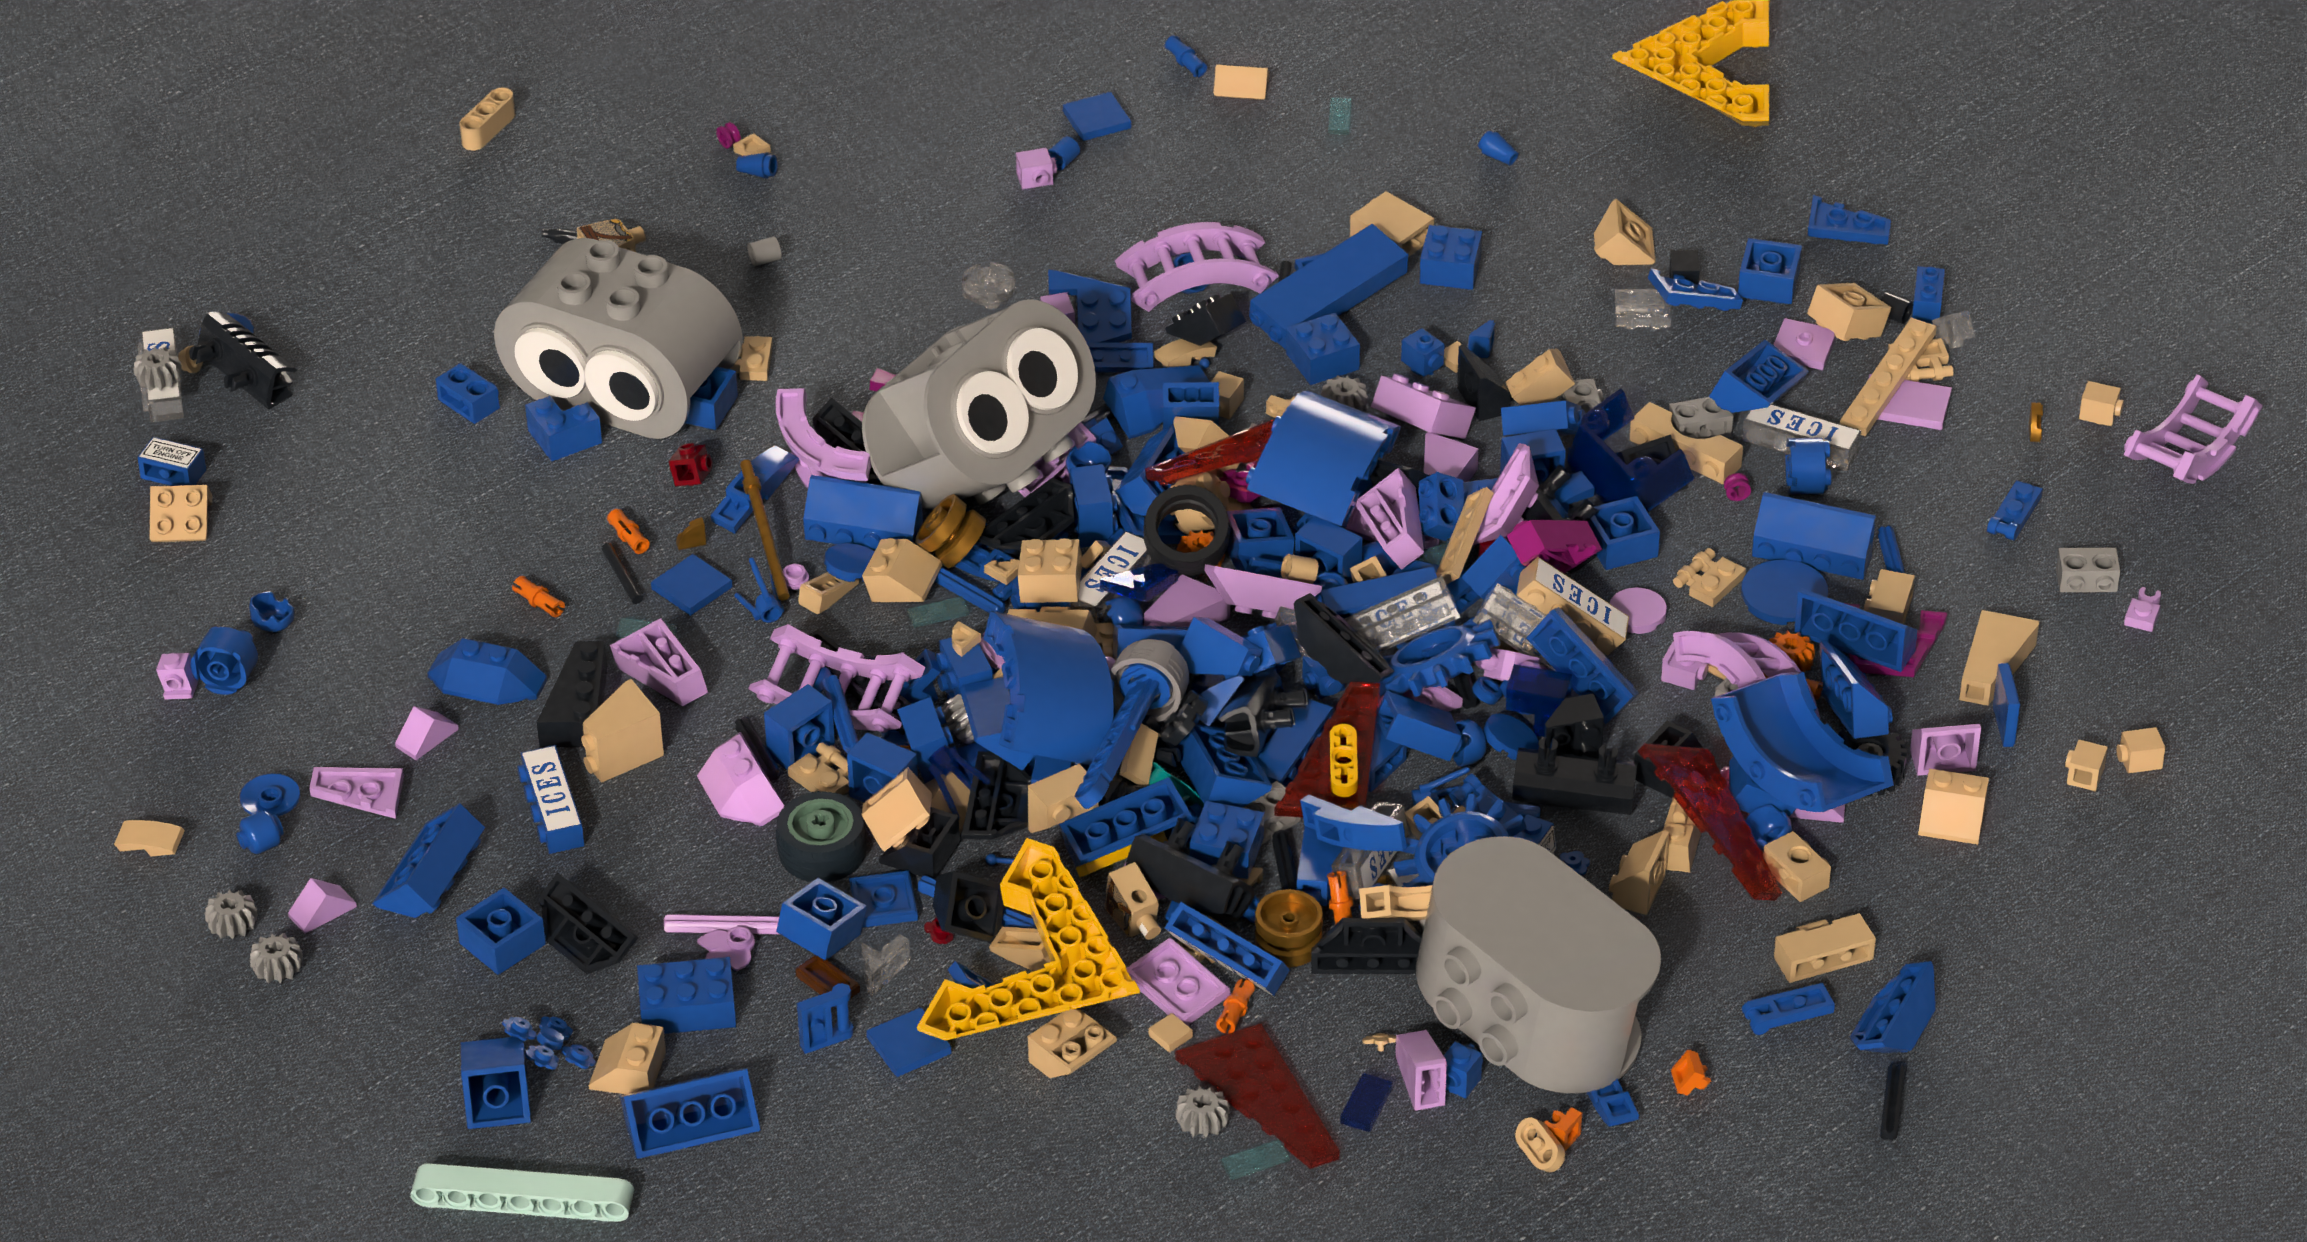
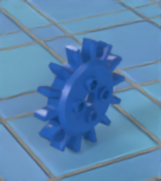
[1372,617,1500,697]
[1394,794,1533,887]

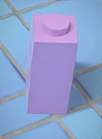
[1424,432,1478,482]
[1144,575,1230,627]
[1396,1030,1447,1111]

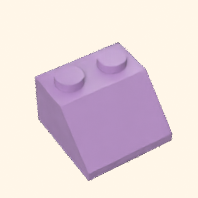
[1910,724,1981,776]

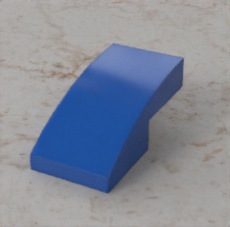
[1555,471,1594,513]
[954,544,1014,582]
[1587,1079,1639,1127]

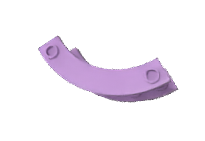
[1115,222,1279,312]
[2124,374,2262,484]
[776,388,871,489]
[749,624,925,733]
[1673,631,1820,719]

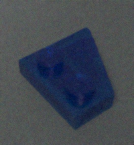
[1100,564,1178,602]

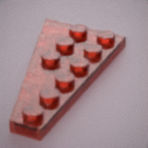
[1145,420,1274,485]
[1274,682,1380,817]
[1638,744,1782,901]
[1175,1023,1340,1169]

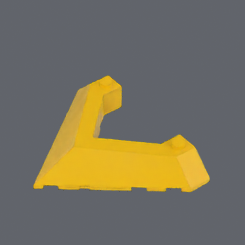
[1612,0,1769,127]
[917,838,1140,1040]

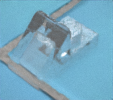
[861,934,910,997]

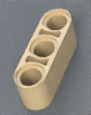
[460,87,515,151]

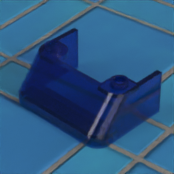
[1567,388,1694,512]

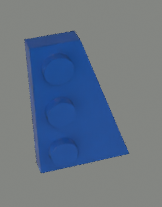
[1807,195,1891,245]
[1648,268,1743,311]

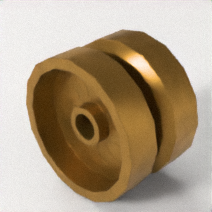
[915,494,986,568]
[1255,889,1323,968]

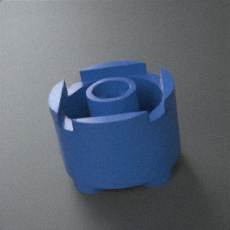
[1785,437,1831,495]
[190,626,258,695]

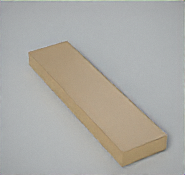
[1436,487,1493,585]

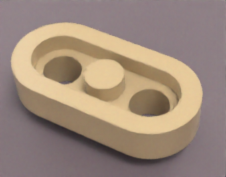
[1515,1117,1565,1172]

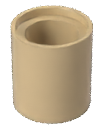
[1281,554,1318,584]

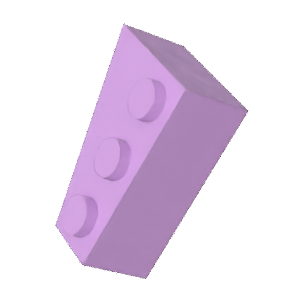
[1371,373,1476,439]
[1355,468,1424,570]

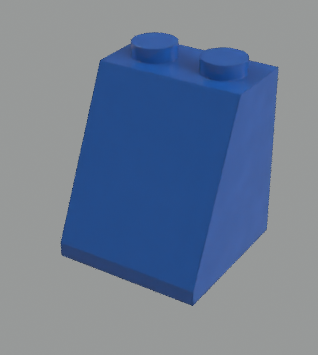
[461,1037,531,1129]

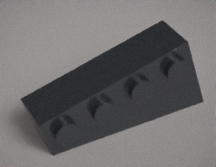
[537,641,607,748]

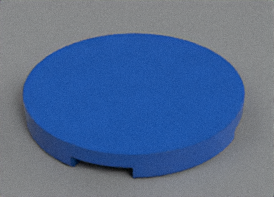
[1741,560,1828,625]

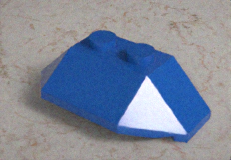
[427,638,547,705]
[1849,961,1936,1053]

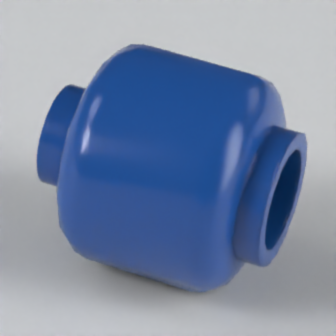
[236,810,284,854]

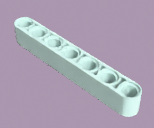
[411,1164,634,1222]

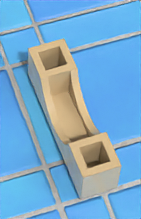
[1629,402,1743,484]
[1359,885,1433,921]

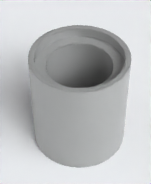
[748,236,781,266]

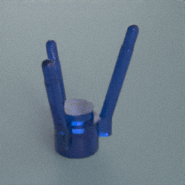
[928,745,991,820]

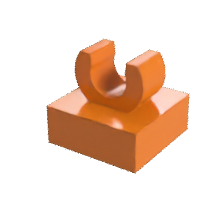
[1671,1050,1711,1096]
[1544,1107,1582,1151]

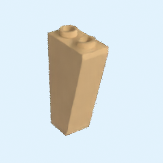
[1959,610,2039,706]

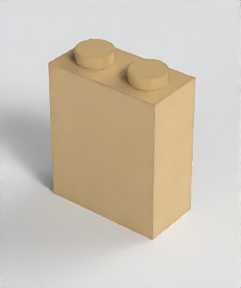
[1350,191,1434,257]

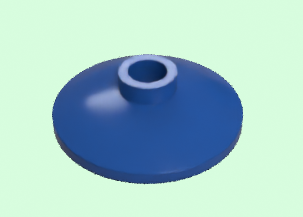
[240,774,300,817]

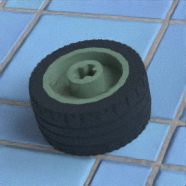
[776,791,867,882]

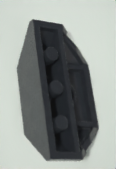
[813,397,879,483]
[977,478,1075,557]
[1294,593,1395,684]
[962,751,1032,840]
[539,872,638,975]
[1311,918,1422,974]

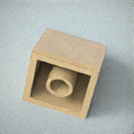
[581,679,664,783]

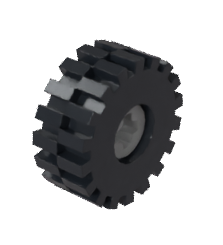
[1839,728,1907,796]

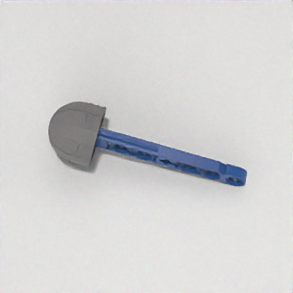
[1074,639,1189,809]

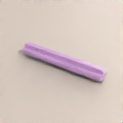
[664,914,781,935]

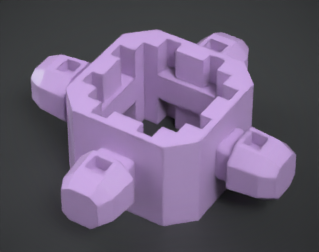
[1475,648,1549,687]

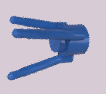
[734,557,785,623]
[1411,767,1470,813]

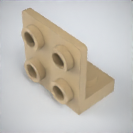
[150,485,212,542]

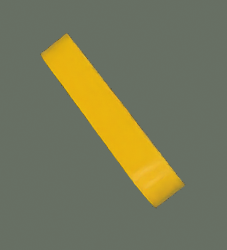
[1330,724,1358,797]

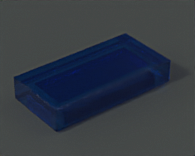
[1340,1073,1392,1132]

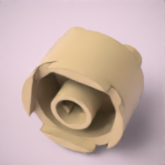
[1170,472,1230,535]

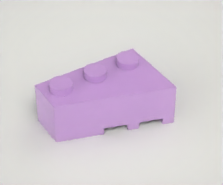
[610,618,708,706]

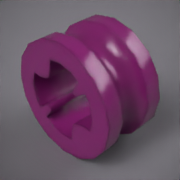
[716,122,741,149]
[1724,473,1751,501]

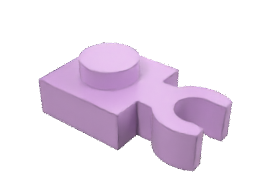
[2124,587,2161,632]

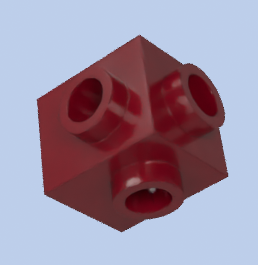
[668,443,712,486]

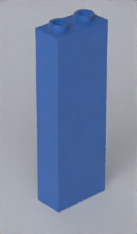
[1249,224,1409,350]

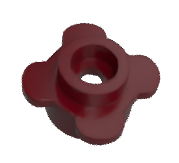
[924,917,955,944]

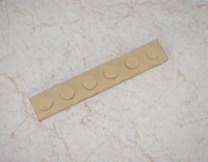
[1840,318,1936,436]

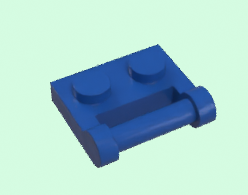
[797,983,854,1054]

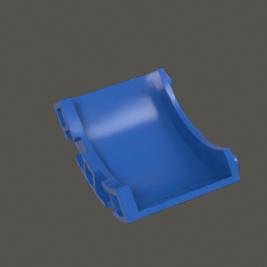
[1246,391,1401,527]
[983,611,1114,765]
[1711,672,1894,812]

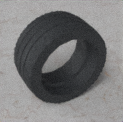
[1144,485,1230,577]

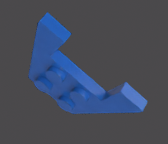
[1048,270,1132,343]

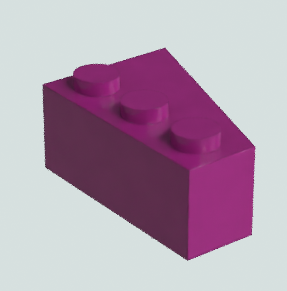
[1506,520,1602,574]

